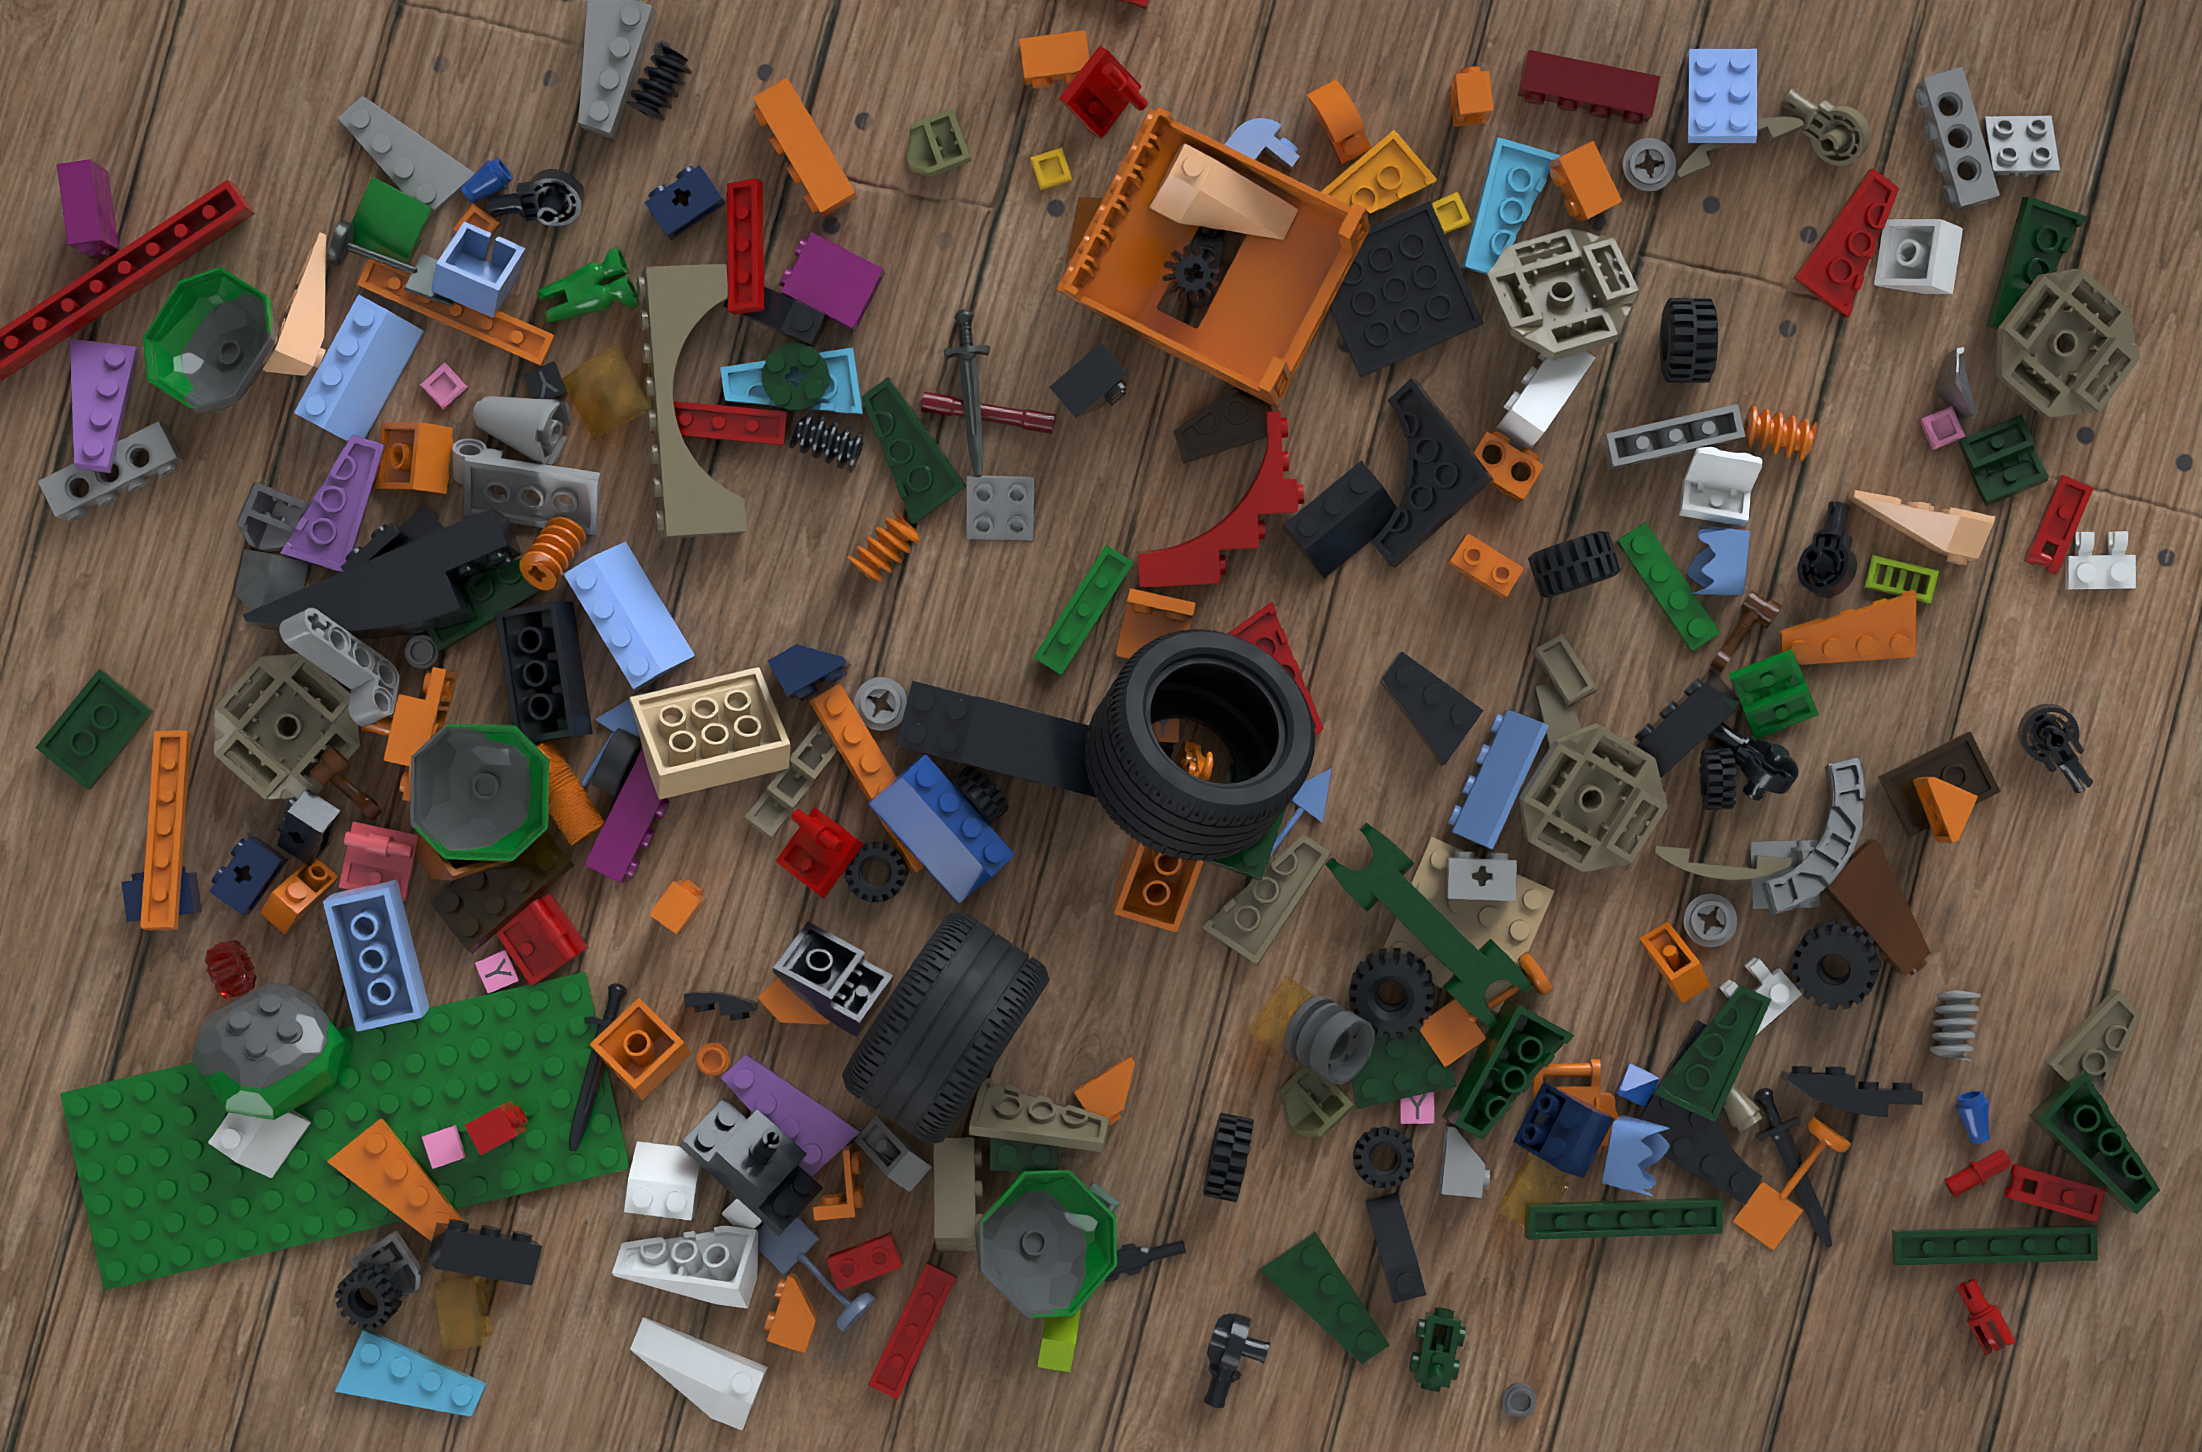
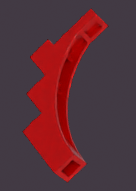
[1137,410,1304,587]

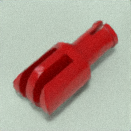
[1956,1278,2016,1356]

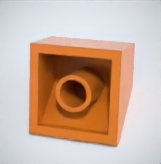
[375,422,453,494]
[590,998,691,1100]

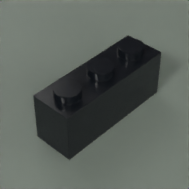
[427,1219,542,1286]

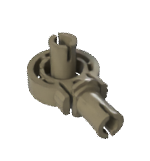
[1781,88,1871,166]

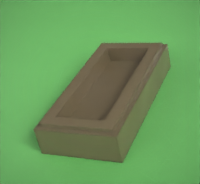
[1533,633,1597,708]

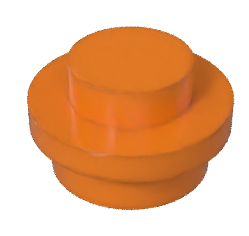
[696,1042,731,1076]

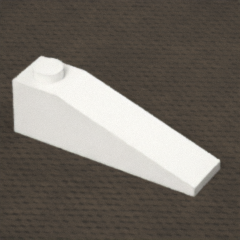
[612,1226,758,1309]
[630,1317,768,1430]

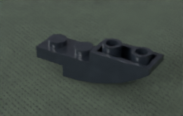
[1781,1065,1923,1117]

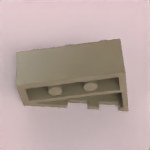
[934,1137,983,1253]

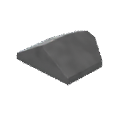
[1935,347,1979,419]
[236,481,311,552]
[235,549,311,611]
[350,1230,422,1299]

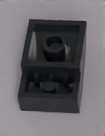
[773,921,893,1037]

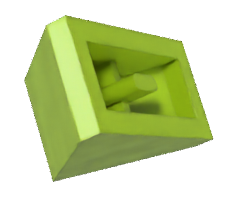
[1037,1308,1081,1372]

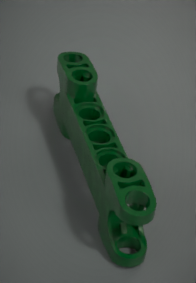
[1325,823,1533,1029]

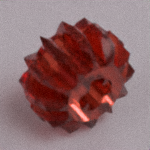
[205,940,257,999]

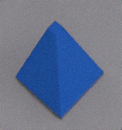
[1614,1063,1660,1108]

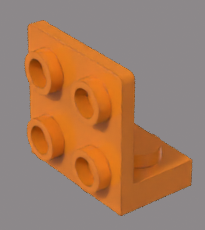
[1116,588,1196,659]
[813,1144,865,1221]

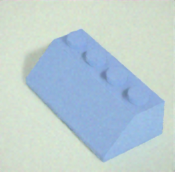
[294,294,425,442]
[564,542,695,691]

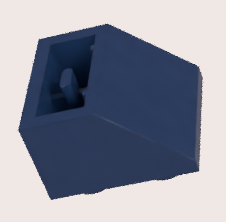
[768,644,851,700]
[1513,1082,1614,1178]

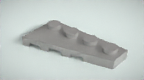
[337,96,475,216]

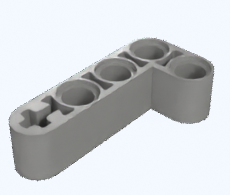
[280,608,399,726]

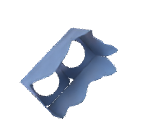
[1687,524,1750,596]
[1602,1115,1670,1197]

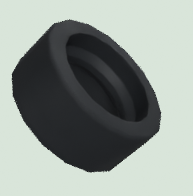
[591,728,642,796]

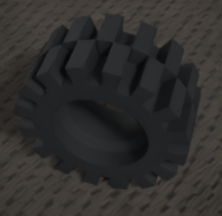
[1699,748,1737,810]
[950,766,1009,827]
[845,842,907,903]
[1353,1126,1415,1189]
[335,1263,403,1330]

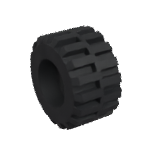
[1660,298,1718,383]
[1528,531,1621,598]

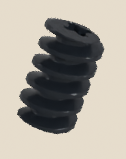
[625,44,692,121]
[789,411,864,473]

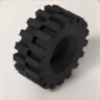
[1791,919,1881,1010]
[1349,948,1435,1039]
[1203,1112,1254,1203]

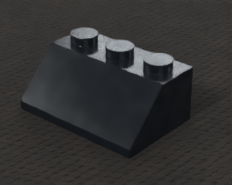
[1282,460,1396,579]

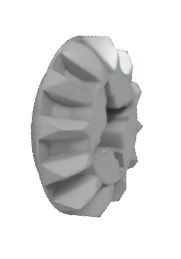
[1622,138,1676,192]
[854,677,907,731]
[1682,893,1737,947]

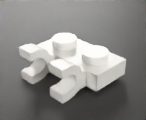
[2065,531,2136,589]
[1719,957,1802,1036]

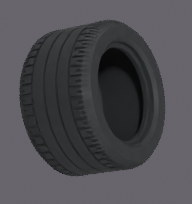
[1085,629,1315,861]
[842,912,1050,1144]

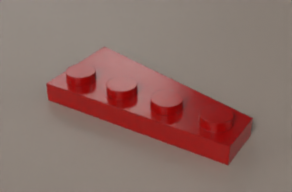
[1793,168,1899,318]

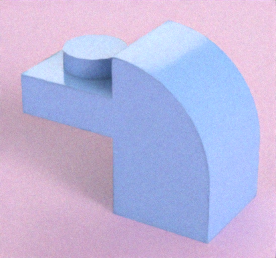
[1224,118,1300,172]

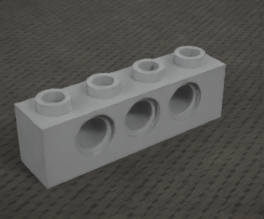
[1915,67,2000,212]
[1601,404,1745,470]
[38,421,185,522]

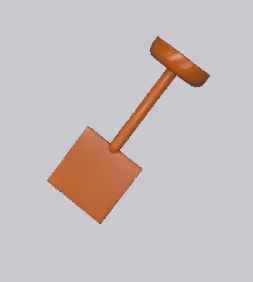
[1419,952,1553,1067]
[1732,1116,1851,1251]

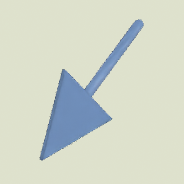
[581,691,643,787]
[1269,768,1332,858]

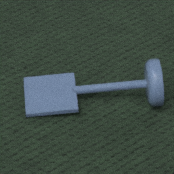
[758,1217,876,1332]

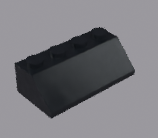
[495,601,593,743]

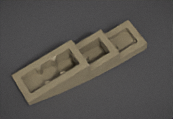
[744,720,839,840]

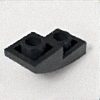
[684,991,757,1021]

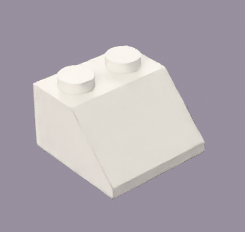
[1874,219,1963,294]
[208,1110,311,1178]
[624,1141,702,1220]

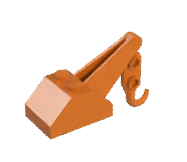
[1112,740,1214,933]

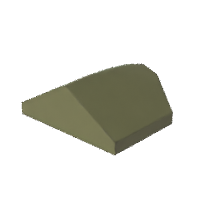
[906,108,972,177]
[1279,1066,1355,1138]

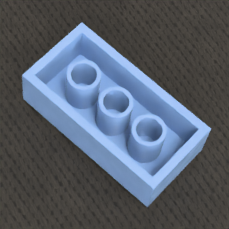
[323,880,430,1032]

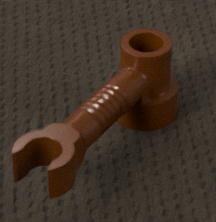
[1710,591,1782,672]
[309,746,383,820]

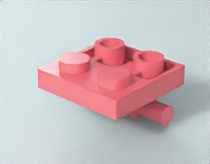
[339,822,419,901]

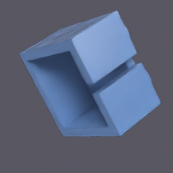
[431,222,526,318]

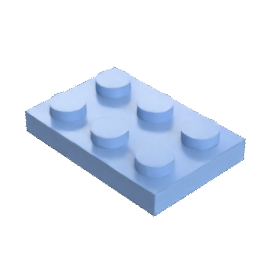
[1688,49,1757,143]

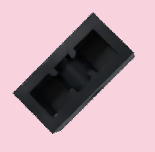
[277,789,340,866]

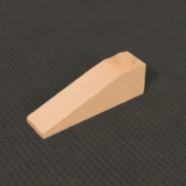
[1149,144,1299,240]
[262,232,326,376]
[1847,490,1995,565]

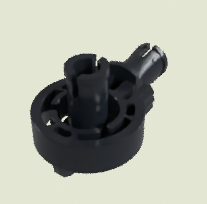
[488,169,585,227]
[1797,501,1857,598]
[2018,704,2093,793]
[1708,722,1799,801]
[1204,1313,1270,1408]

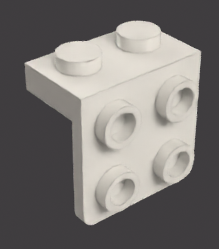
[1679,447,1762,527]

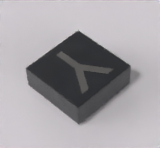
[523,361,568,400]

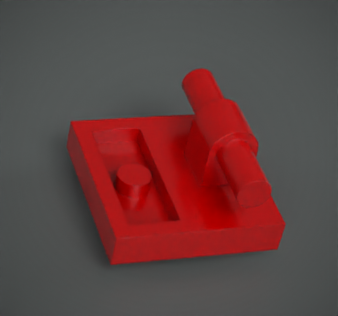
[1059,45,1148,139]
[775,807,864,898]
[496,893,589,986]

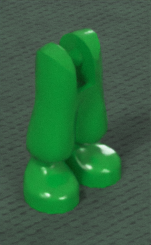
[536,246,640,323]

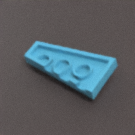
[1462,137,1560,275]
[720,348,863,415]
[335,1328,487,1417]

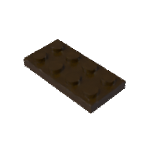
[430,830,574,954]

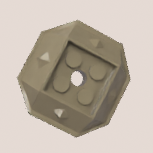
[1487,228,1639,360]
[1996,269,2140,418]
[214,653,363,800]
[1519,723,1668,872]

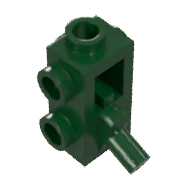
[1409,1307,1466,1392]

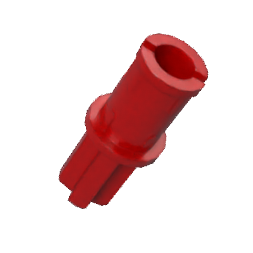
[1944,1149,2012,1198]

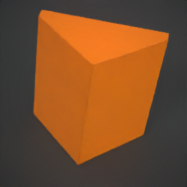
[1913,777,1978,843]

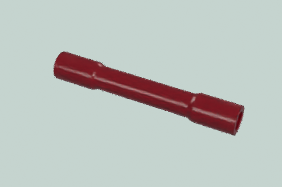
[921,391,1056,434]

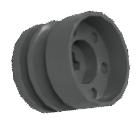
[1284,995,1375,1084]

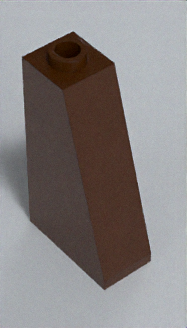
[1824,839,1931,976]

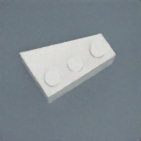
[1492,351,1595,451]

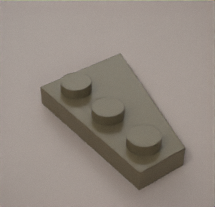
[2045,989,2141,1094]

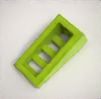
[1864,555,1940,605]

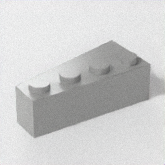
[578,0,657,140]

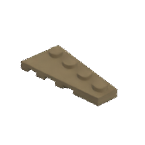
[1201,834,1332,965]
[969,1077,1109,1152]

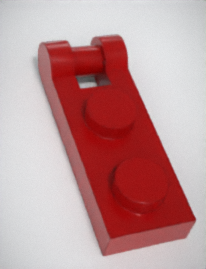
[2024,475,2094,574]
[2004,1164,2106,1222]

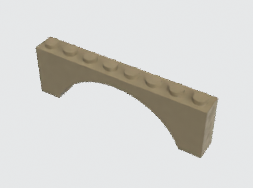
[636,264,747,539]

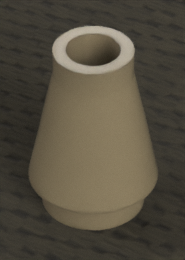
[1723,1084,1762,1133]

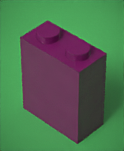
[56,159,119,259]
[779,232,885,332]

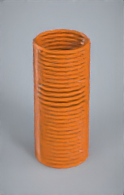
[537,740,605,846]

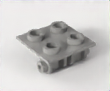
[1984,116,2060,177]
[966,475,1035,541]
[1750,840,1820,909]

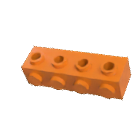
[752,77,858,218]

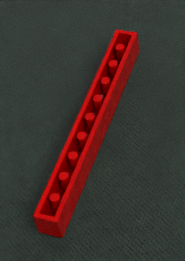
[0,179,255,382]

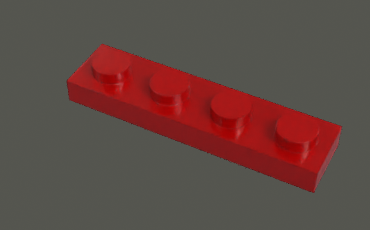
[727,178,764,315]
[650,401,788,446]
[868,1262,957,1400]

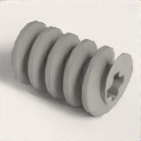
[1930,989,1981,1061]

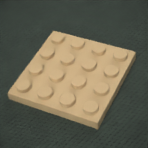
[1382,837,1555,1012]

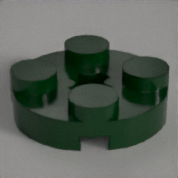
[762,343,830,412]

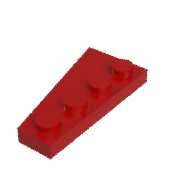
[1228,602,1324,736]

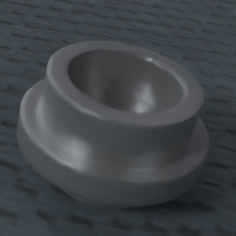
[405,635,439,669]
[1502,1383,1537,1417]

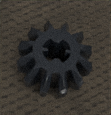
[1162,245,1220,303]

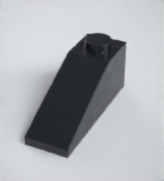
[723,287,828,349]
[1365,1192,1426,1303]

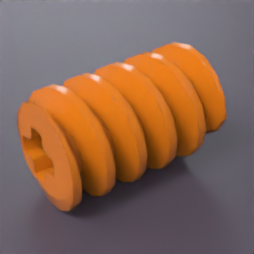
[1743,405,1817,462]
[847,509,921,583]
[520,517,586,590]

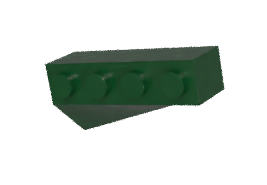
[1442,999,1575,1139]
[2029,1070,2160,1214]

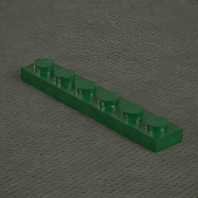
[1524,1197,1723,1240]
[1892,1225,2098,1265]

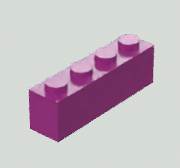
[584,748,671,883]

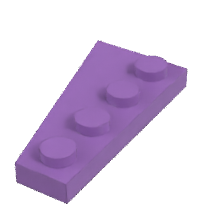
[70,339,139,473]
[280,435,386,572]
[721,1054,861,1177]

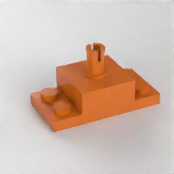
[361,667,458,802]

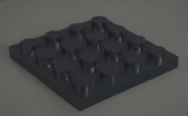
[1329,201,1484,378]

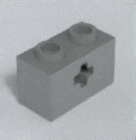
[1445,851,1517,901]

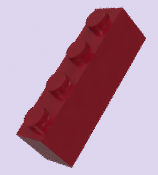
[1517,50,1660,125]

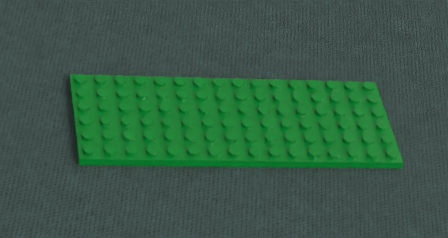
[60,971,631,1290]

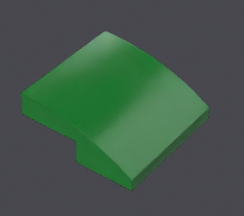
[351,176,434,264]
[1729,649,1819,740]

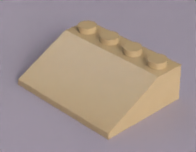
[630,667,790,800]

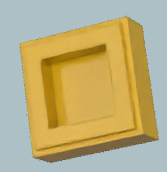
[1030,147,1072,191]
[1431,192,1471,235]

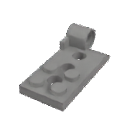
[452,438,600,535]

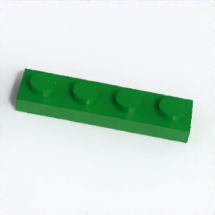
[1616,522,1720,652]
[1033,545,1134,676]

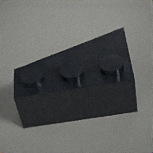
[1050,343,1128,418]
[1634,669,1739,778]

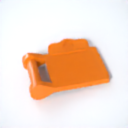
[1532,1059,1619,1153]

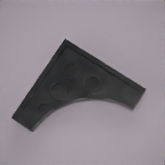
[1372,378,1494,568]
[1638,1020,1763,1205]

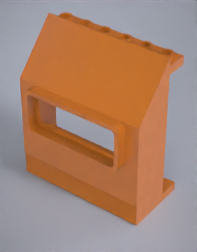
[1056,106,1371,408]

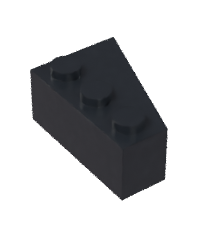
[1379,651,1484,766]

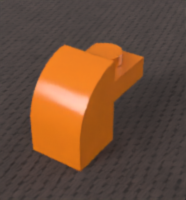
[1307,79,1371,164]

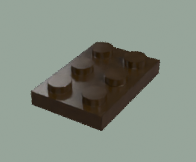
[1878,732,2001,837]

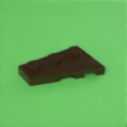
[1174,387,1273,464]

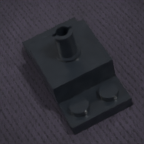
[679,1098,823,1236]

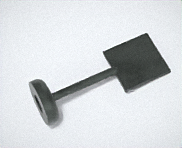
[326,220,455,307]

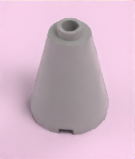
[473,396,571,465]

